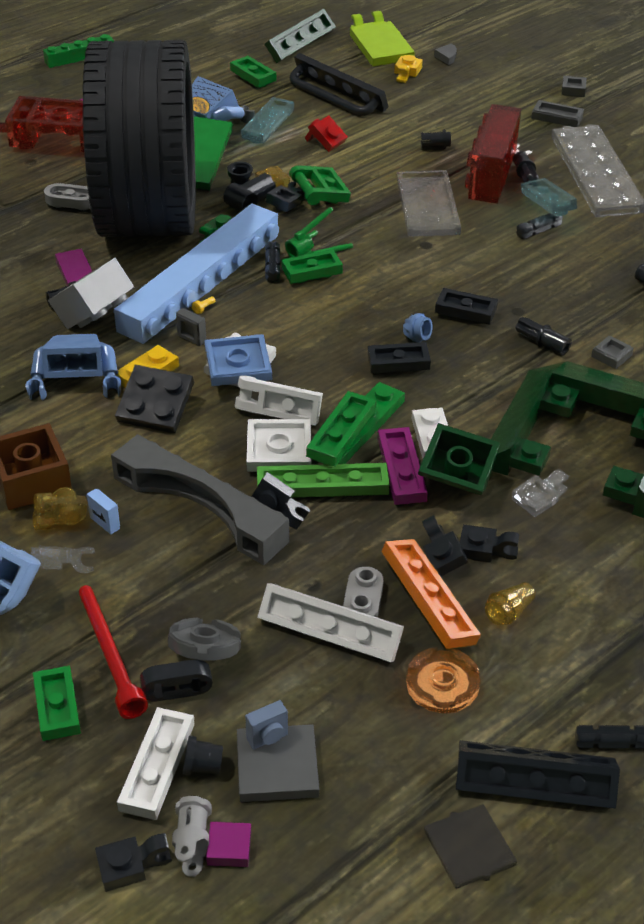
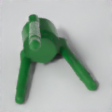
[285,207,353,258]

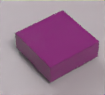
[206,822,252,867]

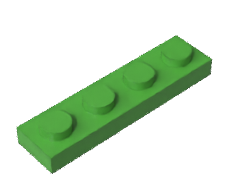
[257,463,389,497]

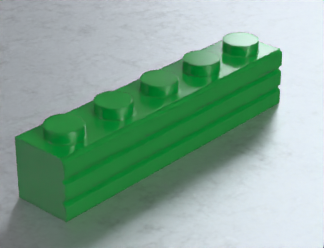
[43,34,114,68]

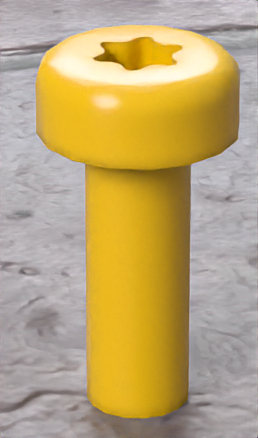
[192,296,215,314]

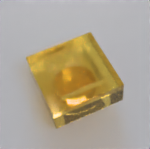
[255,166,290,187]

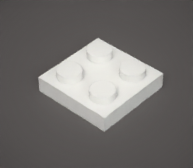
[247,419,311,472]

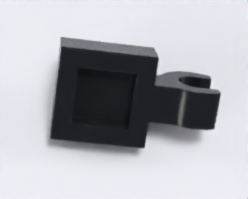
[251,472,310,530]
[422,515,468,577]
[459,524,519,562]
[95,833,172,892]

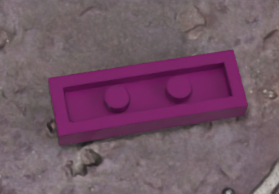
[377,427,428,505]

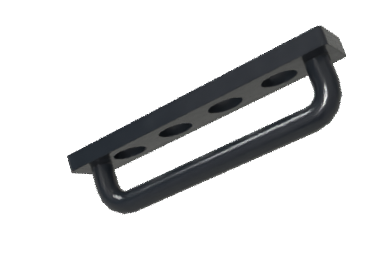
[289,53,389,116]

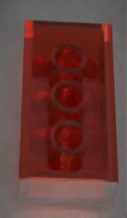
[465,104,521,204]

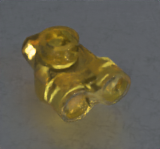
[33,487,87,530]

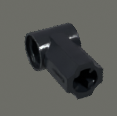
[223,173,276,212]

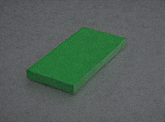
[194,116,232,191]

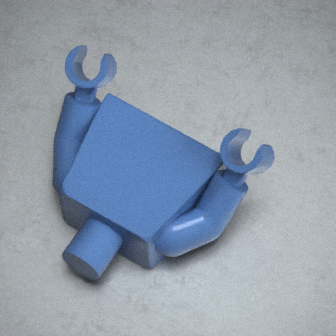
[25,334,121,400]

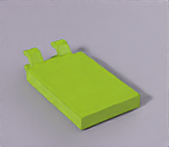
[350,11,415,67]

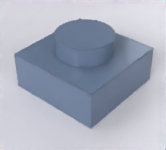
[245,700,288,750]

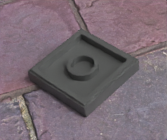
[237,724,319,802]

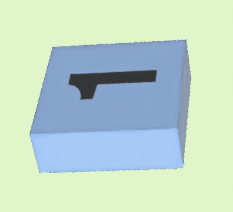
[87,489,120,534]

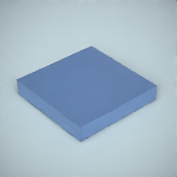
[204,334,272,386]

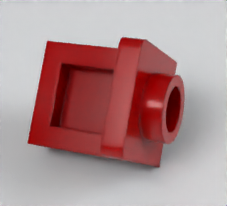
[305,115,348,152]

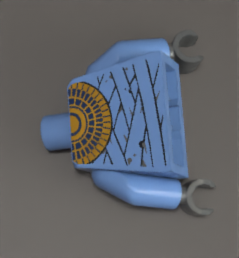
[192,76,255,123]

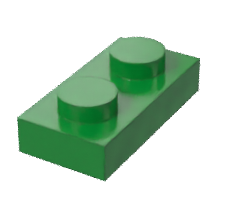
[230,56,277,88]
[282,249,343,284]
[33,665,81,741]

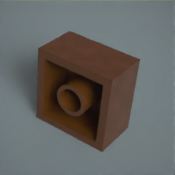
[0,423,72,510]

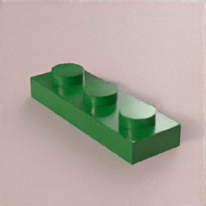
[306,391,377,467]

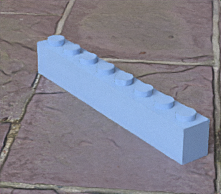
[114,204,279,344]

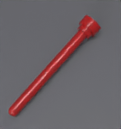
[79,585,148,719]

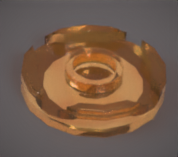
[406,647,480,713]

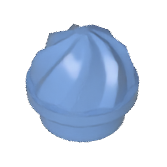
[403,313,433,342]

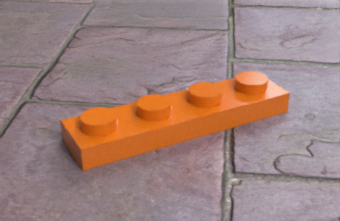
[381,539,481,649]

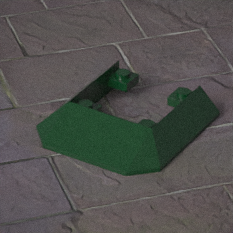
[491,361,644,518]

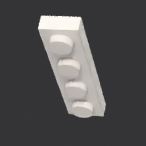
[257,583,404,662]

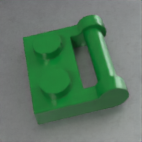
[289,165,351,205]

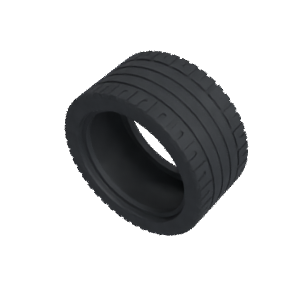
[83,40,196,237]

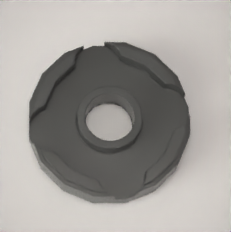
[168,618,241,660]

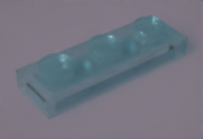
[241,97,294,144]
[521,178,577,216]

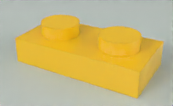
[116,345,179,388]

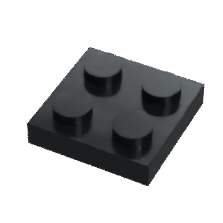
[115,365,194,433]

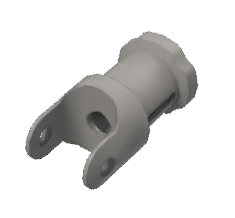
[172,796,212,877]

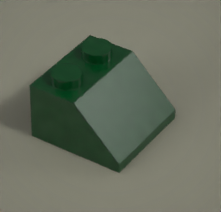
[418,423,500,495]

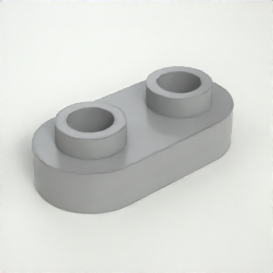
[44,183,90,211]
[343,567,383,618]

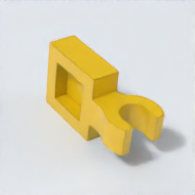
[394,55,423,83]

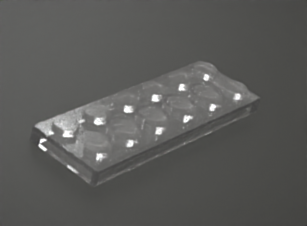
[551,124,644,217]

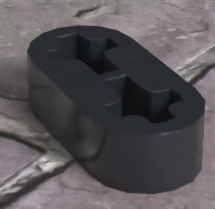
[140,660,213,701]

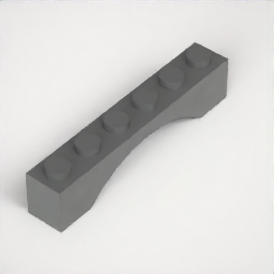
[111,434,289,565]

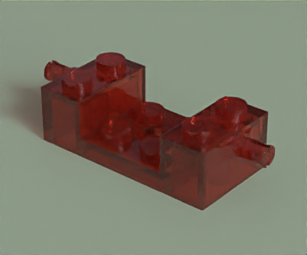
[0,96,84,152]

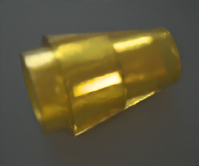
[485,582,535,625]

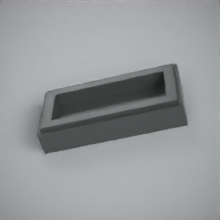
[531,100,584,128]

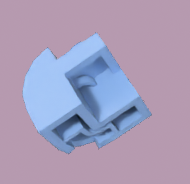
[0,541,41,615]

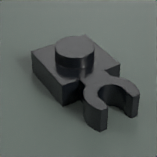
[266,182,305,212]

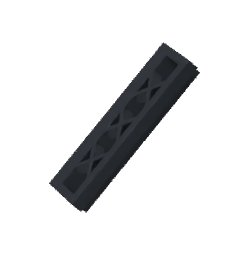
[456,740,620,809]

